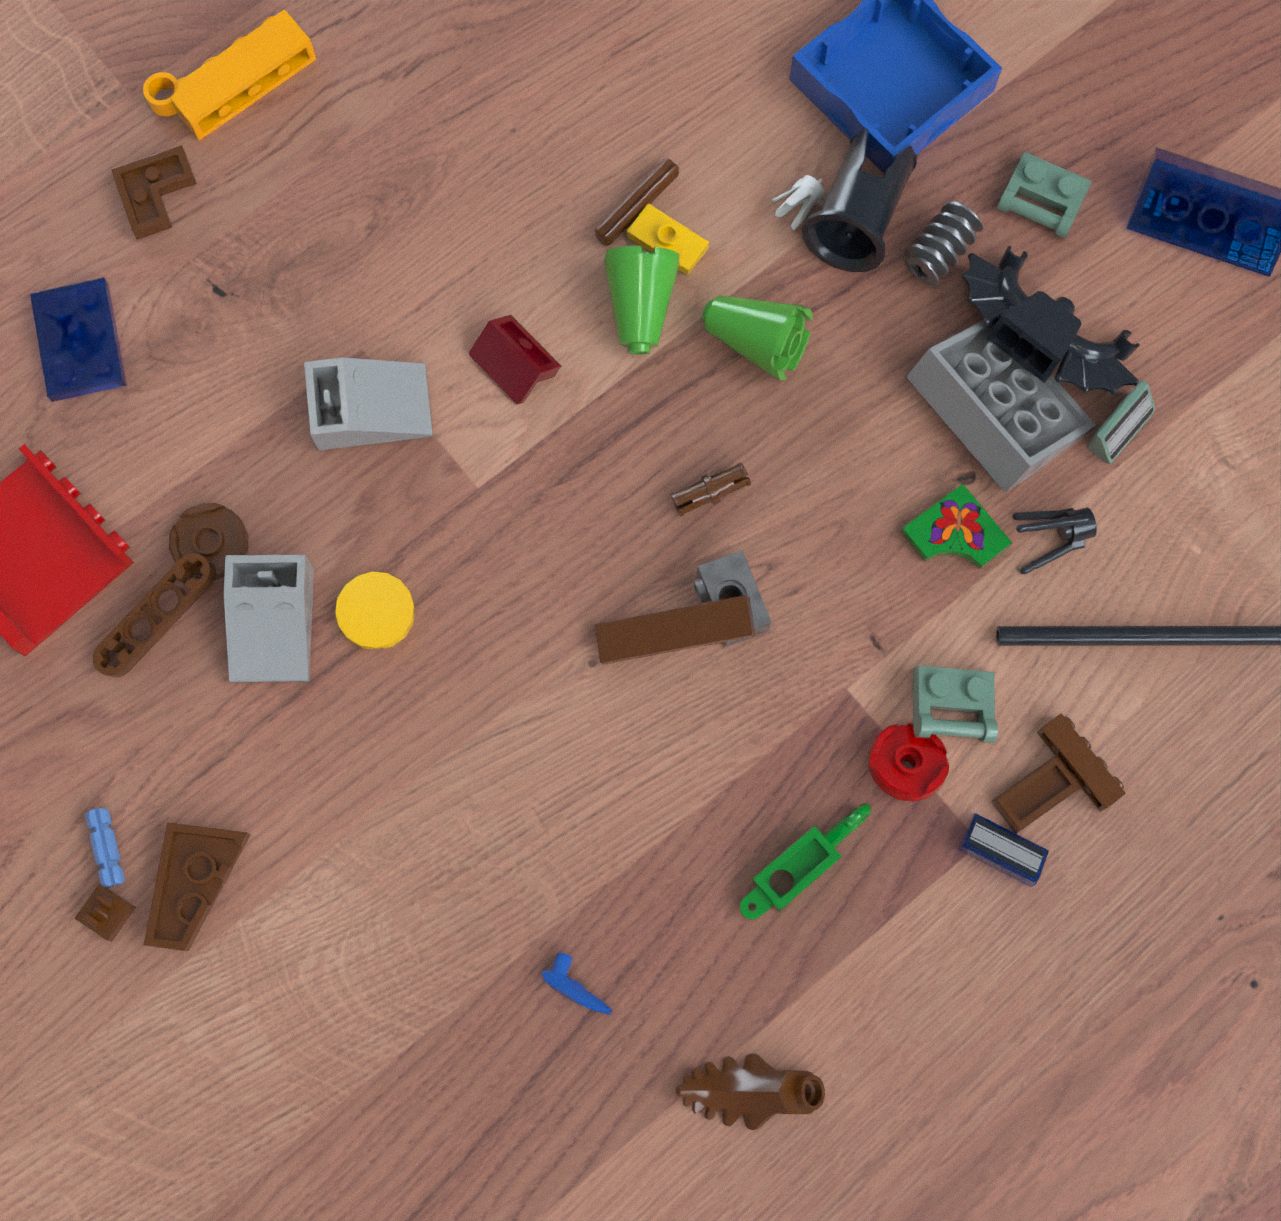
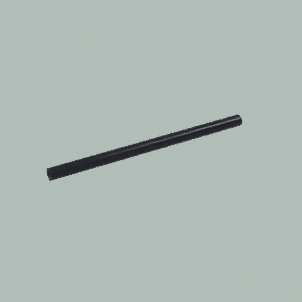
[996,626,1281,646]

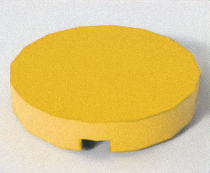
[335,571,415,650]

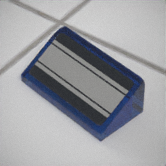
[957,813,1049,887]

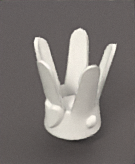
[772,175,825,230]

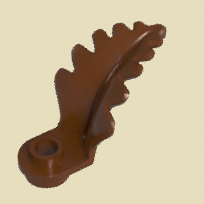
[676,1053,825,1130]

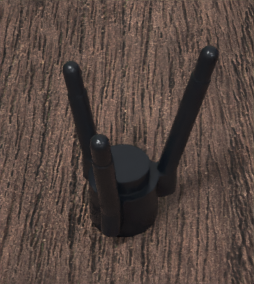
[1013,507,1097,574]

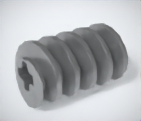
[904,202,984,287]

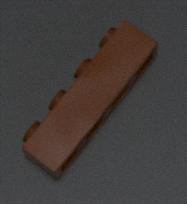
[1037,713,1126,812]

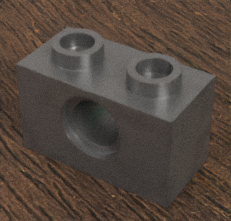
[693,550,771,648]

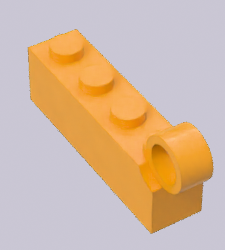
[143,9,317,141]

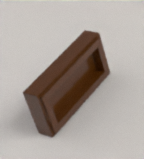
[991,754,1082,834]

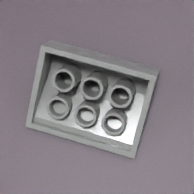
[906,321,1096,492]

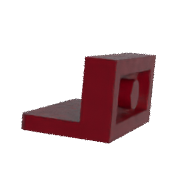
[469,315,562,404]

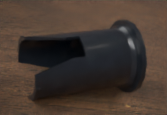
[802,128,917,272]

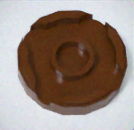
[169,503,249,580]

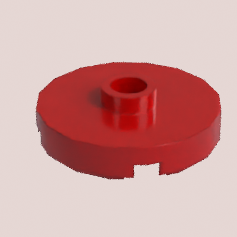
[868,723,949,802]

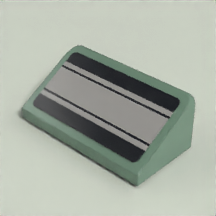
[1088,380,1155,464]

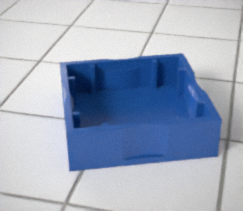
[789,0,1002,174]

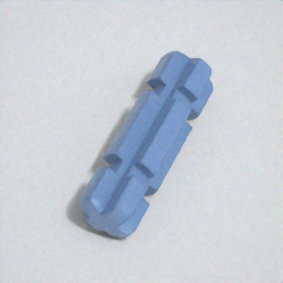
[85,808,125,888]

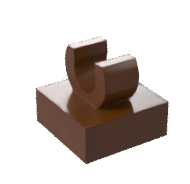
[75,884,136,942]

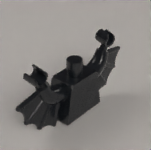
[962,246,1140,394]

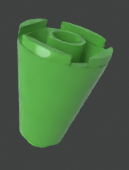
[604,246,680,355]
[702,295,813,380]

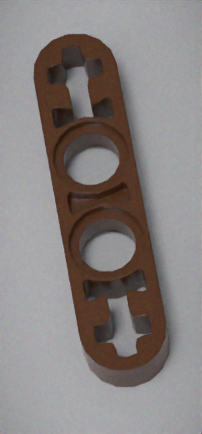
[92,553,216,677]

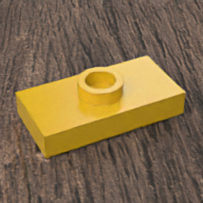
[627,203,709,276]

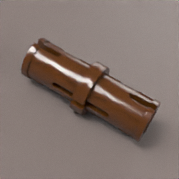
[670,462,751,516]

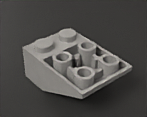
[304,357,433,451]
[224,555,314,683]

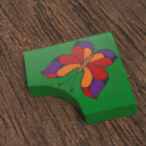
[901,484,1012,569]

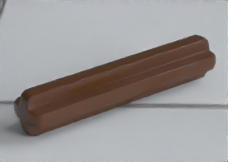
[595,158,679,246]

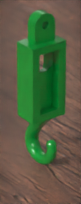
[740,803,872,920]

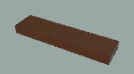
[595,595,756,664]

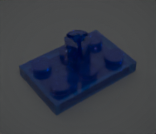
[30,278,127,402]

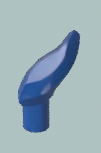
[541,953,612,1015]

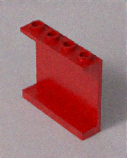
[0,444,134,656]

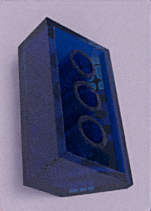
[1126,147,1281,277]

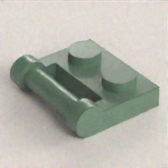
[997,152,1092,239]
[913,665,998,743]

